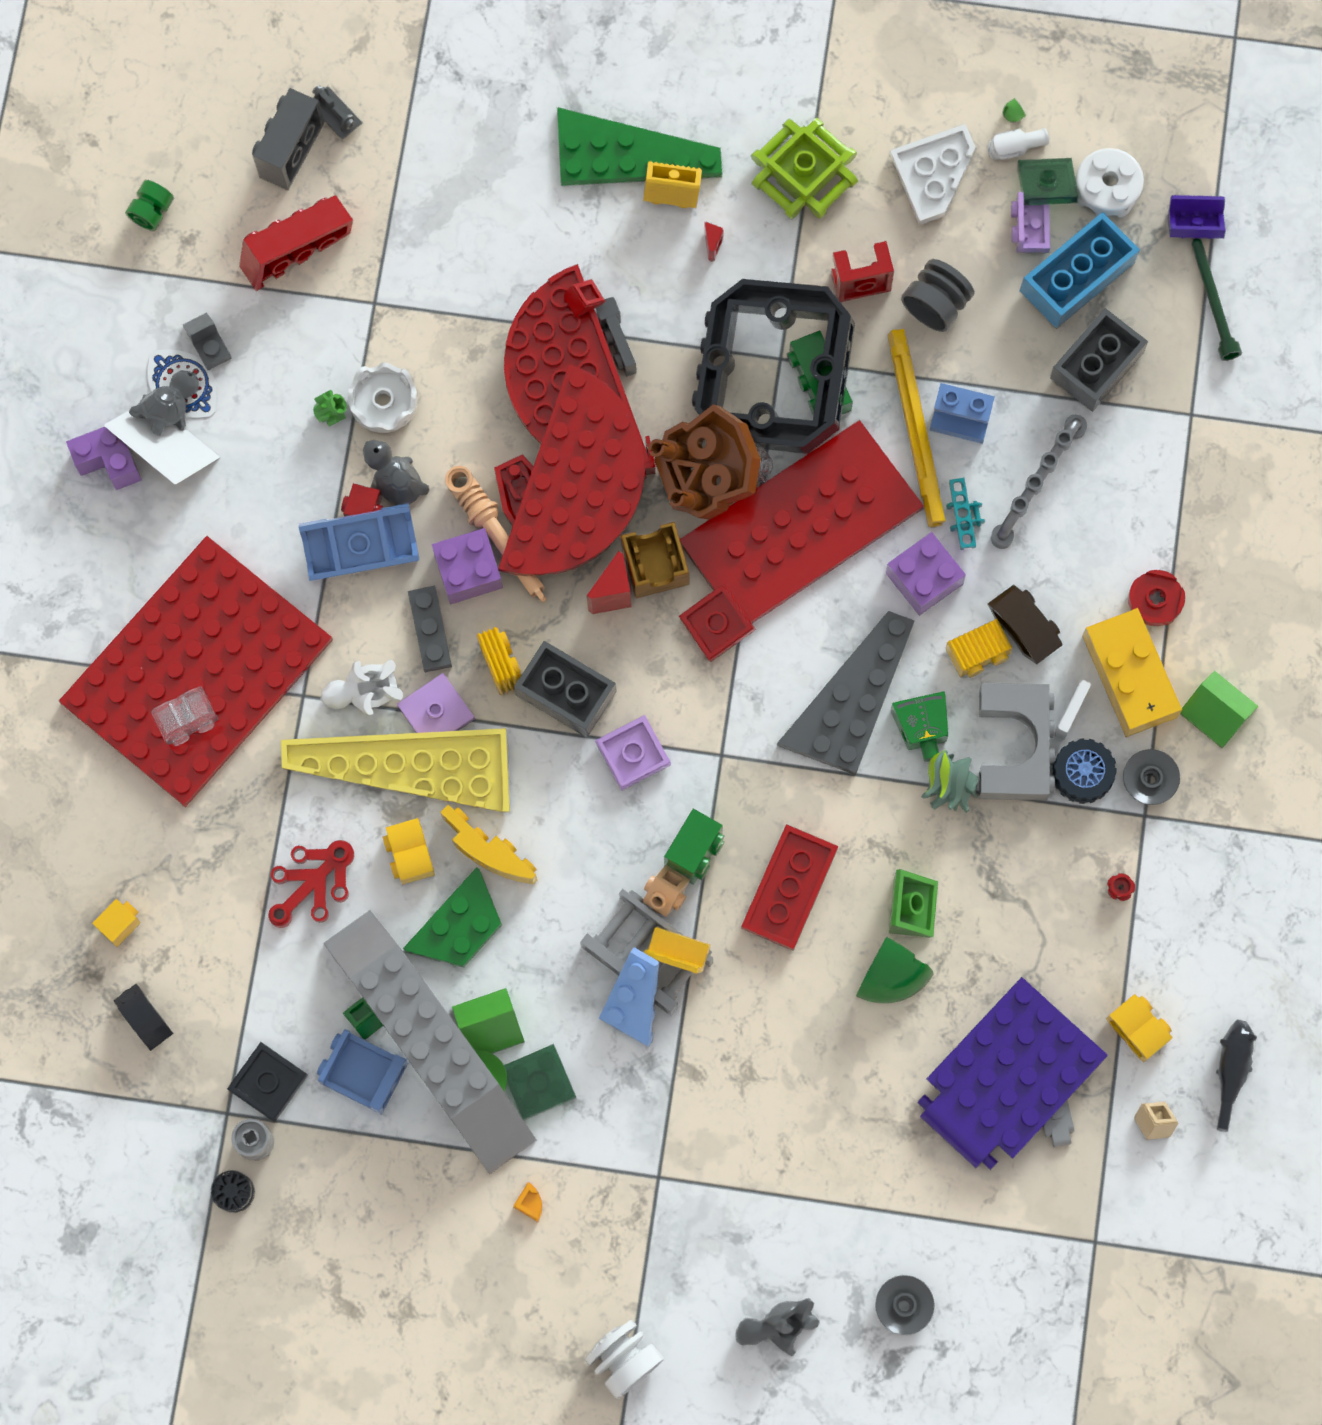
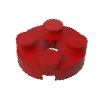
[1128,570,1185,626]

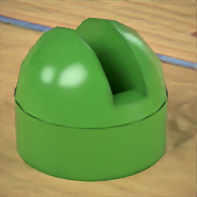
[1002,98,1026,122]

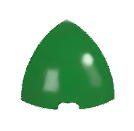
[856,937,934,1003]

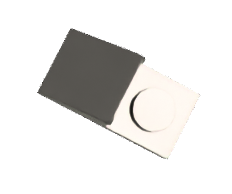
[183,312,232,371]

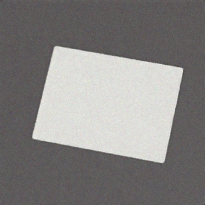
[104,411,219,484]

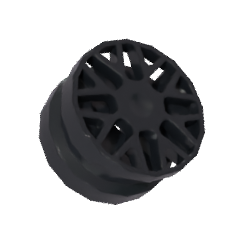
[211,1170,255,1213]

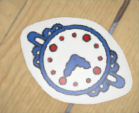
[147,350,217,418]

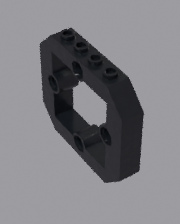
[692,279,855,454]

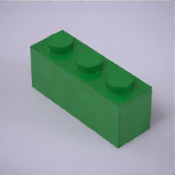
[787,330,853,416]

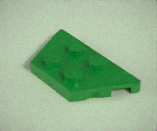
[403,867,502,968]

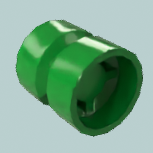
[125,180,174,231]

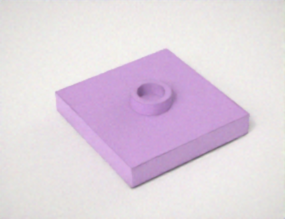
[397,673,475,733]
[595,715,671,791]

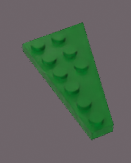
[557,107,722,186]

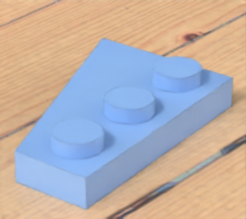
[599,948,659,1047]

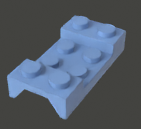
[299,503,419,581]

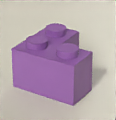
[66,427,142,490]

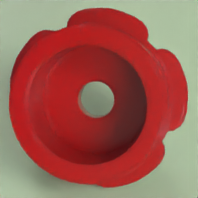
[1107,873,1135,901]

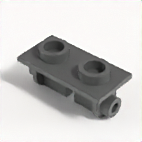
[312,85,363,140]

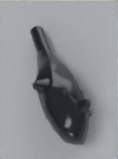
[1216,1019,1257,1132]

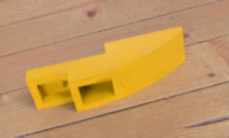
[440,804,538,884]

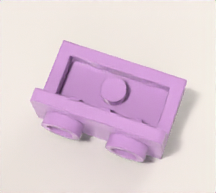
[1011,192,1050,253]

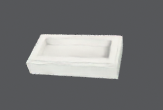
[1055,680,1091,739]

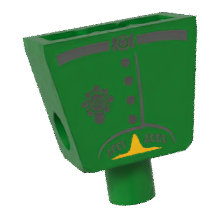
[891,691,948,762]

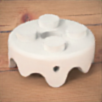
[1075,148,1144,218]
[348,362,418,433]

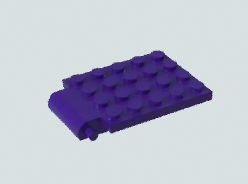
[917,977,1108,1170]

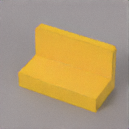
[644,927,711,974]

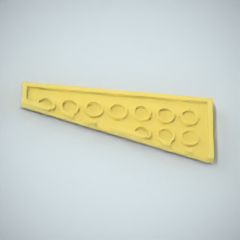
[281,728,510,813]

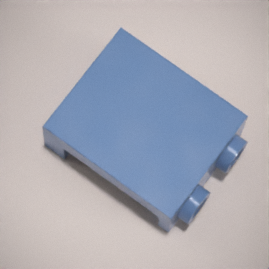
[929,383,995,444]
[317,1029,408,1115]

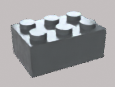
[252,88,324,190]
[1050,308,1148,412]
[514,641,617,738]

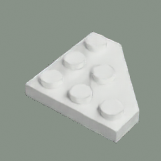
[890,124,975,225]

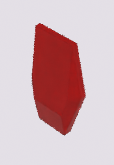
[494,454,533,526]

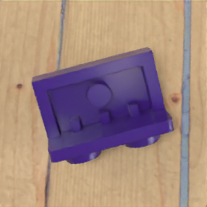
[1168,195,1226,239]

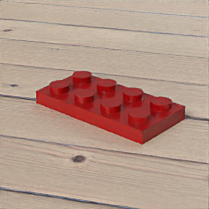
[741,824,839,951]

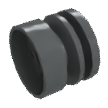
[901,259,975,332]

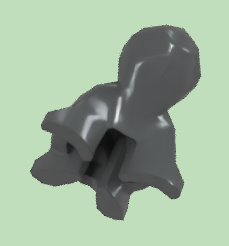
[129,370,199,436]
[363,440,429,506]
[735,1298,819,1356]

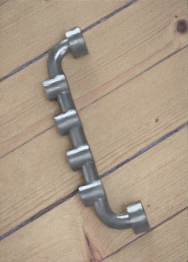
[991,415,1087,549]

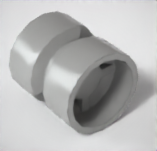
[231,1119,274,1161]

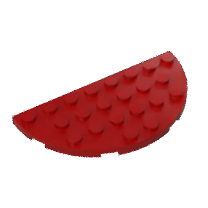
[504,264,650,463]
[498,364,645,576]

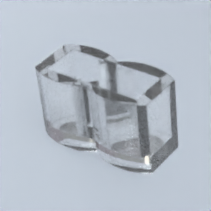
[150,686,219,746]

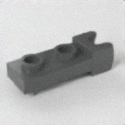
[595,297,637,377]

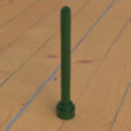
[1192,238,1242,361]

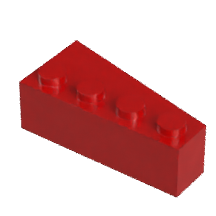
[239,195,353,291]

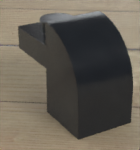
[113,983,174,1051]

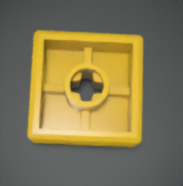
[476,627,522,696]

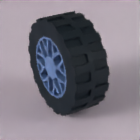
[1052,738,1117,804]

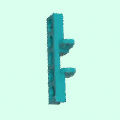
[946,478,985,550]

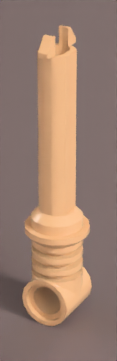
[445,466,547,603]

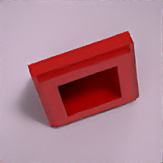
[704,222,724,262]
[563,279,606,317]

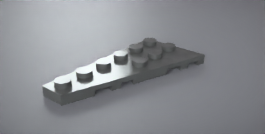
[777,611,915,775]

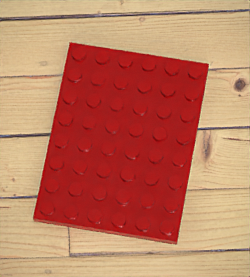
[59,536,333,808]

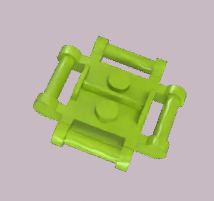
[751,118,858,219]

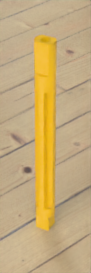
[887,329,945,527]

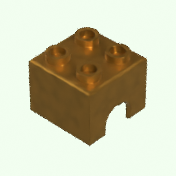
[621,522,690,599]

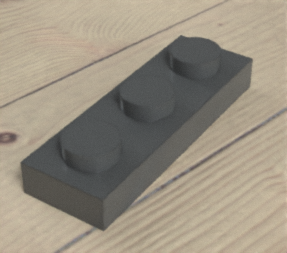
[408,585,452,673]

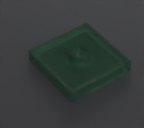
[1017,158,1078,205]

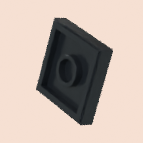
[227,1042,308,1123]

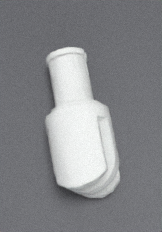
[987,128,1049,160]

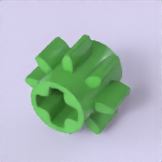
[313,390,347,426]

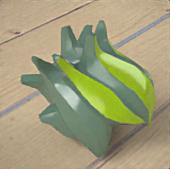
[921,750,978,813]

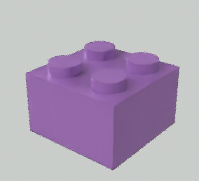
[432,528,503,605]
[886,532,966,616]

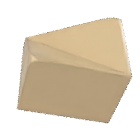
[1134,1102,1179,1140]

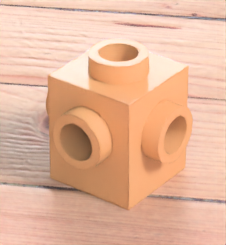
[642,865,690,917]

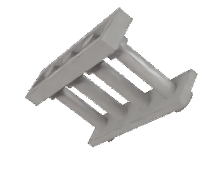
[580,889,713,1016]

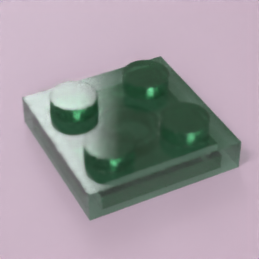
[504,1044,576,1121]

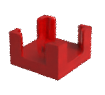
[831,241,894,302]

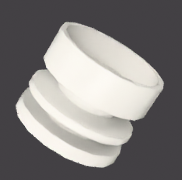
[585,1320,664,1400]

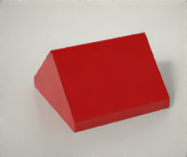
[587,551,632,614]

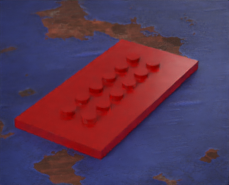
[680,420,924,624]

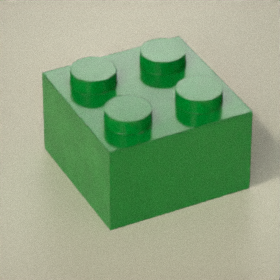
[664,808,725,885]

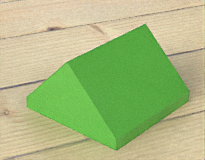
[1180,671,1258,748]
[889,869,938,937]
[452,988,525,1054]

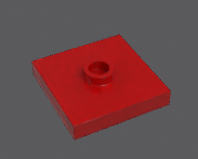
[679,584,756,662]

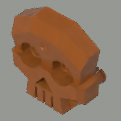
[648,404,761,520]

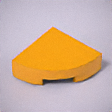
[513,1182,542,1222]

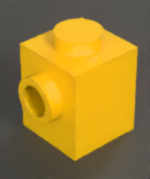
[92,899,141,947]

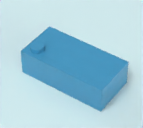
[1019,212,1140,329]

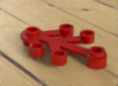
[268,840,355,928]

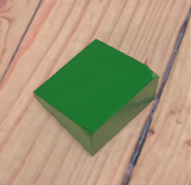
[343,997,383,1040]

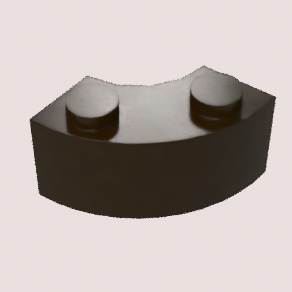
[987,584,1063,664]

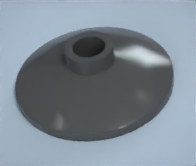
[1123,749,1180,805]
[875,1275,934,1335]

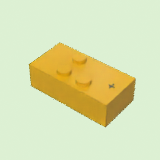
[1082,608,1182,737]

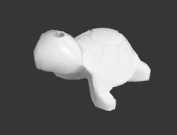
[320,660,403,715]

